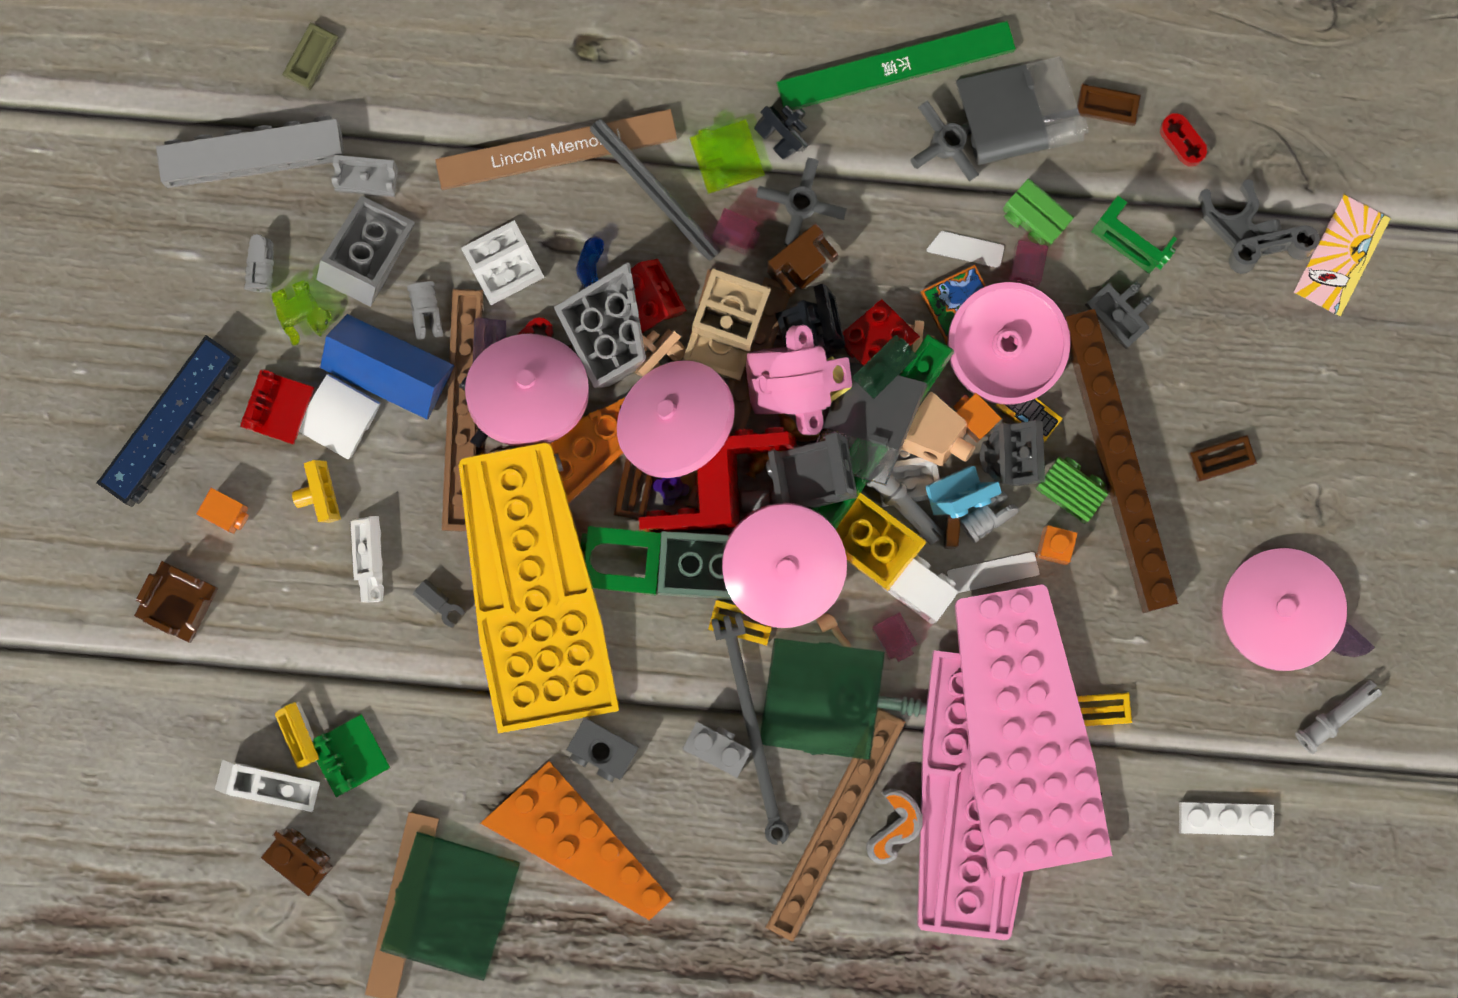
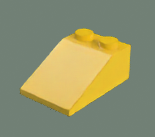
[836,493,927,591]

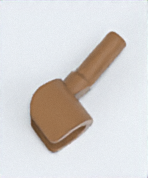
[816,613,852,650]

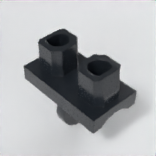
[754,105,809,159]

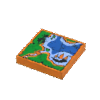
[920,265,986,345]

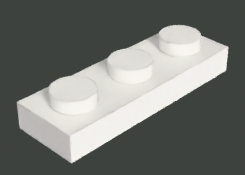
[1179,802,1274,836]

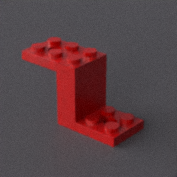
[639,427,797,533]

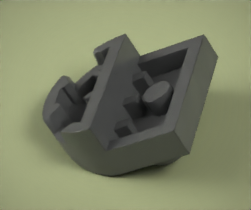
[980,420,1045,486]

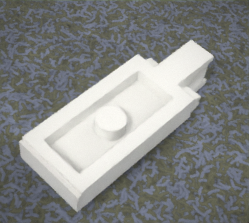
[350,516,384,603]

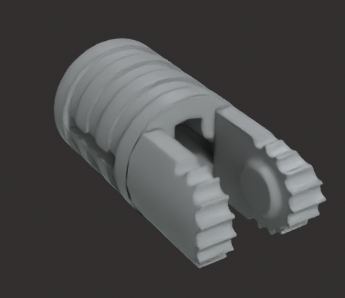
[244,234,274,293]
[407,281,443,339]
[960,491,1020,543]

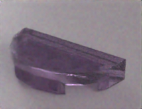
[1331,621,1376,658]

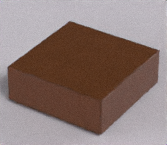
[944,516,961,549]

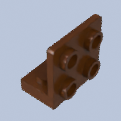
[261,828,334,896]

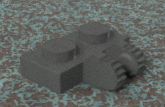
[1085,281,1154,349]

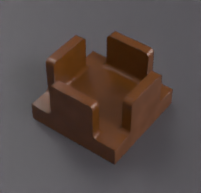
[767,223,838,297]
[134,561,218,643]

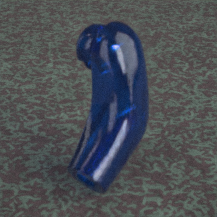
[576,237,605,289]

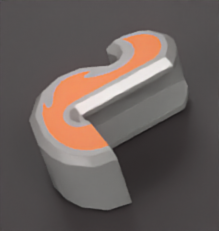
[866,788,922,864]

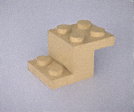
[682,269,771,382]

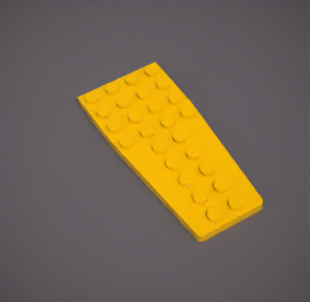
[459,442,620,734]

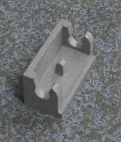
[331,155,398,197]

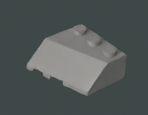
[554,263,646,388]

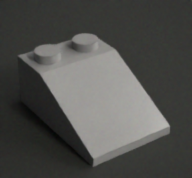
[316,195,415,307]

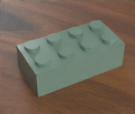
[658,531,732,600]

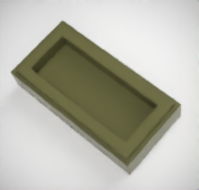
[282,22,339,90]

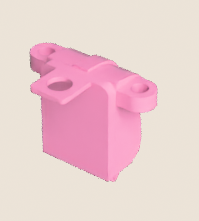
[746,325,852,435]

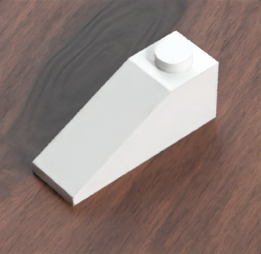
[215,760,320,812]

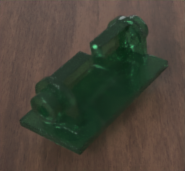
[852,335,917,399]

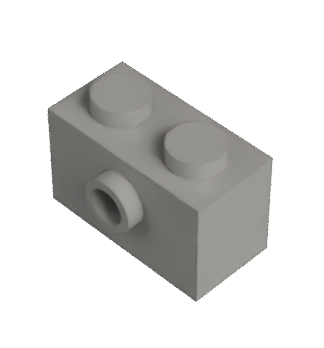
[683,722,752,778]

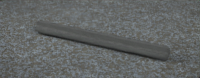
[590,119,720,261]

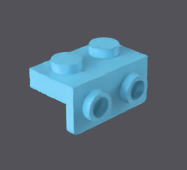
[926,466,1002,518]

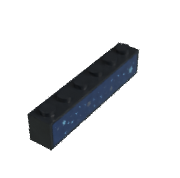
[97,335,241,507]

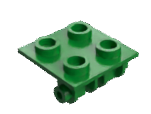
[312,714,391,798]

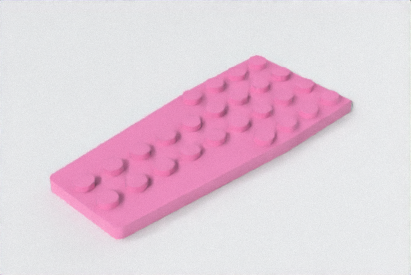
[955,585,1112,878]
[917,650,1024,940]

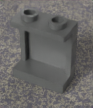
[766,433,857,509]

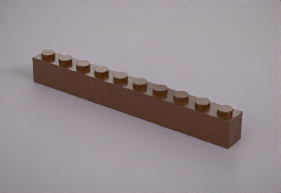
[1065,309,1179,613]

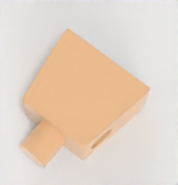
[901,391,975,466]

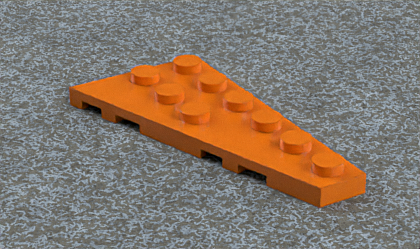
[550,398,625,504]
[480,761,672,920]

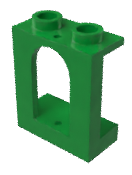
[1091,195,1177,274]
[581,526,661,596]

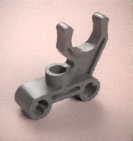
[1198,179,1320,274]

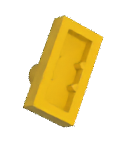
[292,460,341,523]

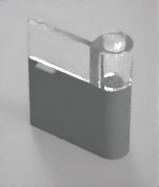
[956,56,1088,165]
[816,363,927,486]

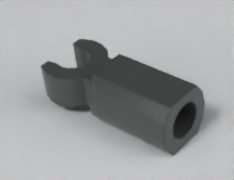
[413,579,466,628]

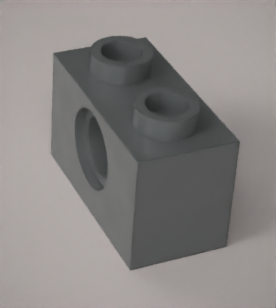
[566,717,639,782]

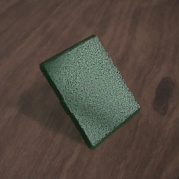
[760,638,885,760]
[380,832,520,981]

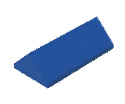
[320,314,455,420]

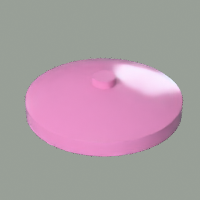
[947,282,1070,405]
[465,334,589,447]
[617,361,734,478]
[722,503,847,628]
[1221,548,1347,671]

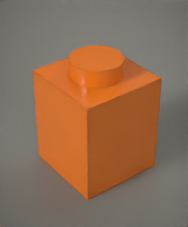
[953,393,1002,443]
[196,488,249,534]
[1036,525,1078,565]

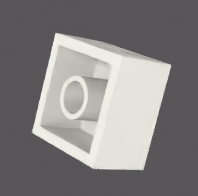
[883,555,959,624]

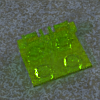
[689,119,765,194]

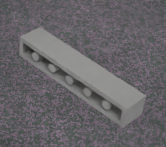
[156,116,345,188]

